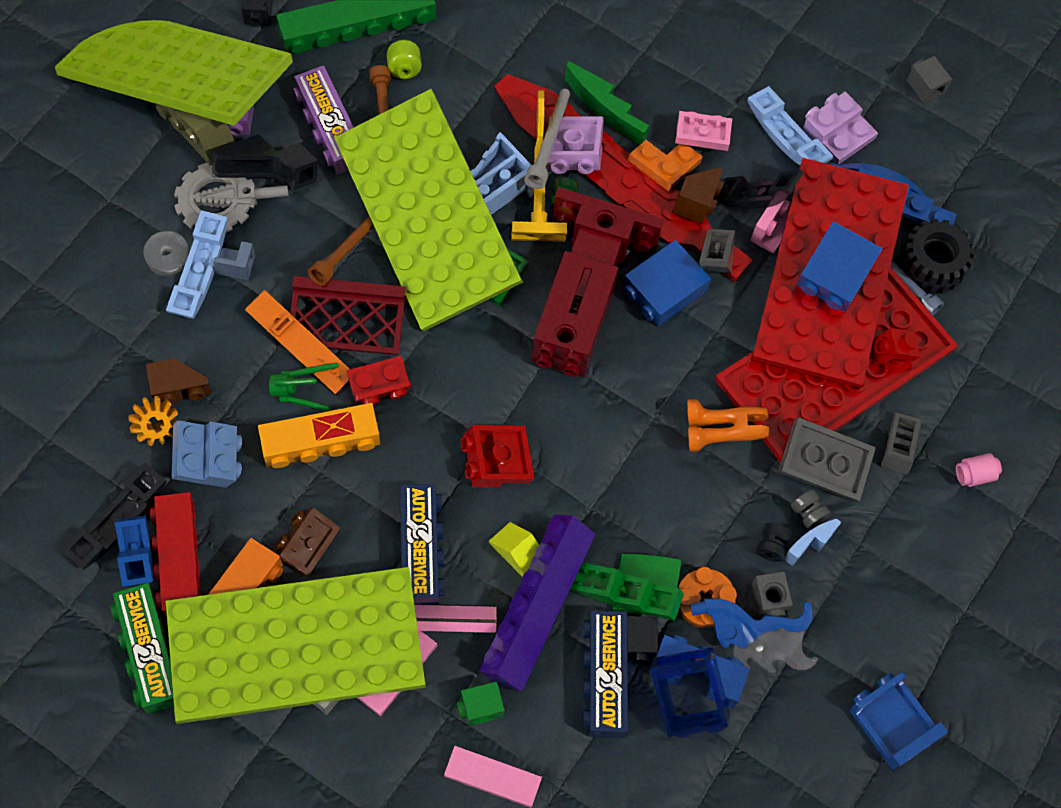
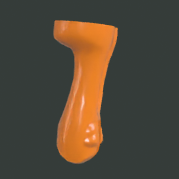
[687,399,769,452]

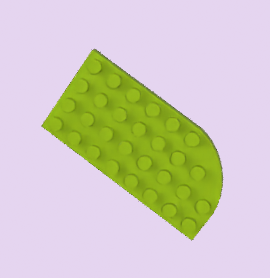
[55,20,293,126]

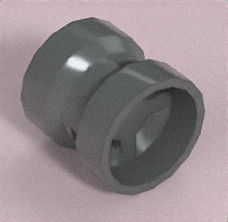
[791,489,831,530]

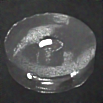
[144,231,190,275]

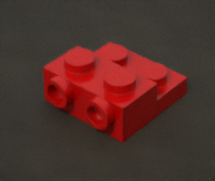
[461,425,534,487]

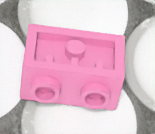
[675,111,732,151]
[750,196,791,253]

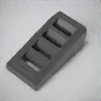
[881,412,922,475]

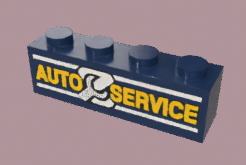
[400,484,445,605]
[583,611,628,738]

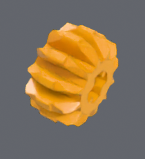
[128,396,178,446]

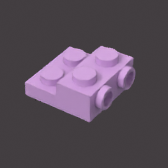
[803,92,878,165]
[546,117,604,174]

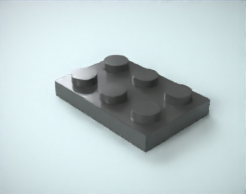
[778,417,876,502]

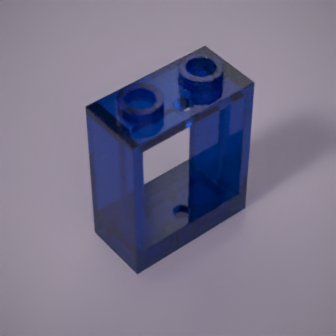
[650,647,730,738]

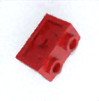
[346,356,411,405]

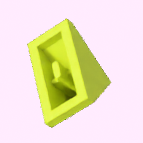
[489,522,539,577]

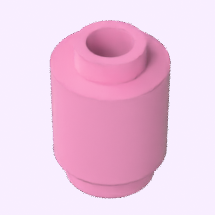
[956,453,1002,487]

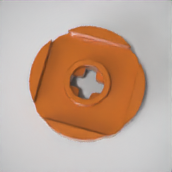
[678,567,737,628]

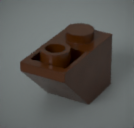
[672,168,724,224]
[146,358,212,406]

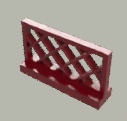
[290,276,406,356]

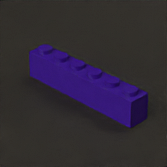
[479,515,595,692]

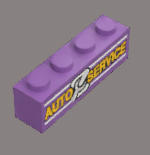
[292,66,354,175]

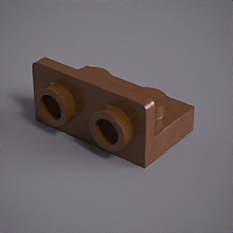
[274,507,340,577]

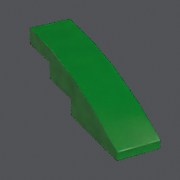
[565,61,649,145]
[569,563,684,621]

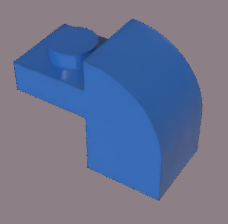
[115,515,155,587]

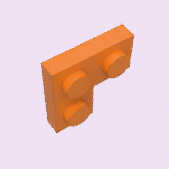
[628,140,703,192]

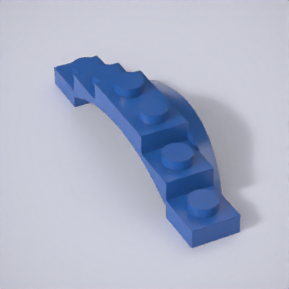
[832,163,957,226]

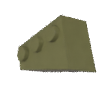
[156,104,235,165]

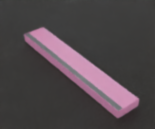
[414,605,496,633]

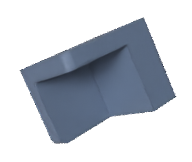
[213,242,255,280]

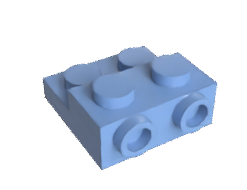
[172,420,242,488]

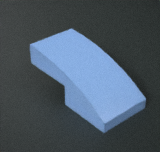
[784,519,841,567]

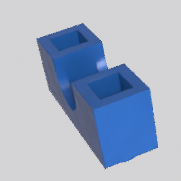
[649,635,750,708]

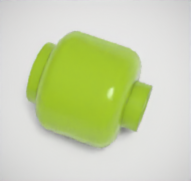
[387,40,422,79]

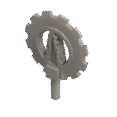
[174,162,289,232]

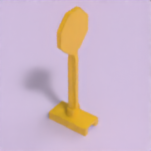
[511,91,567,242]

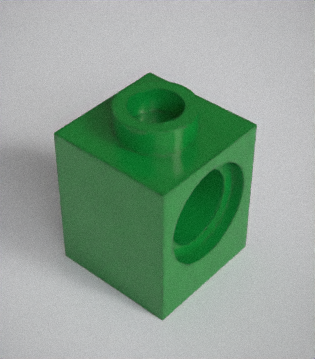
[457,682,505,727]

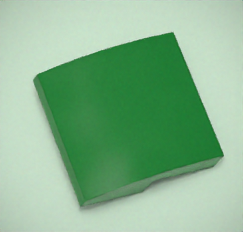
[612,554,681,616]

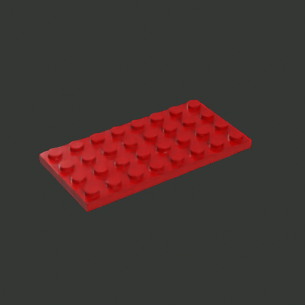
[752,158,909,388]
[714,267,958,463]

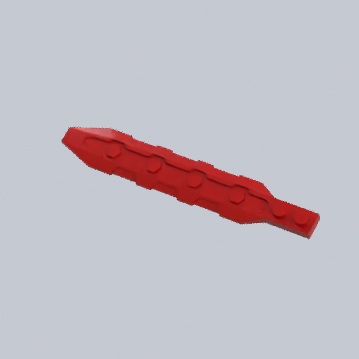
[494,74,753,283]

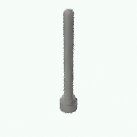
[524,89,570,189]

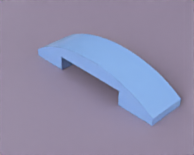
[747,86,833,165]
[166,210,228,319]

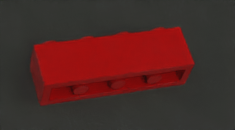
[150,492,201,619]

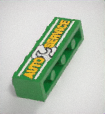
[110,583,174,714]

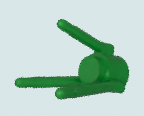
[269,363,339,411]

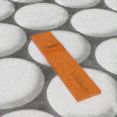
[245,290,350,395]

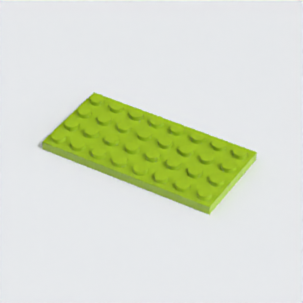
[334,89,523,331]
[166,567,426,724]

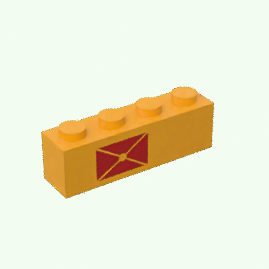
[258,403,380,468]

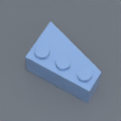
[471,132,532,215]

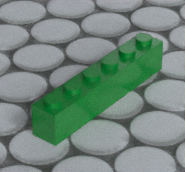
[276,0,436,54]

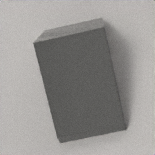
[700,229,735,273]

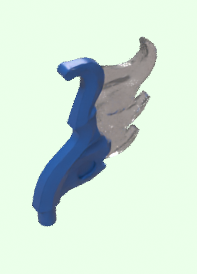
[690,598,818,672]

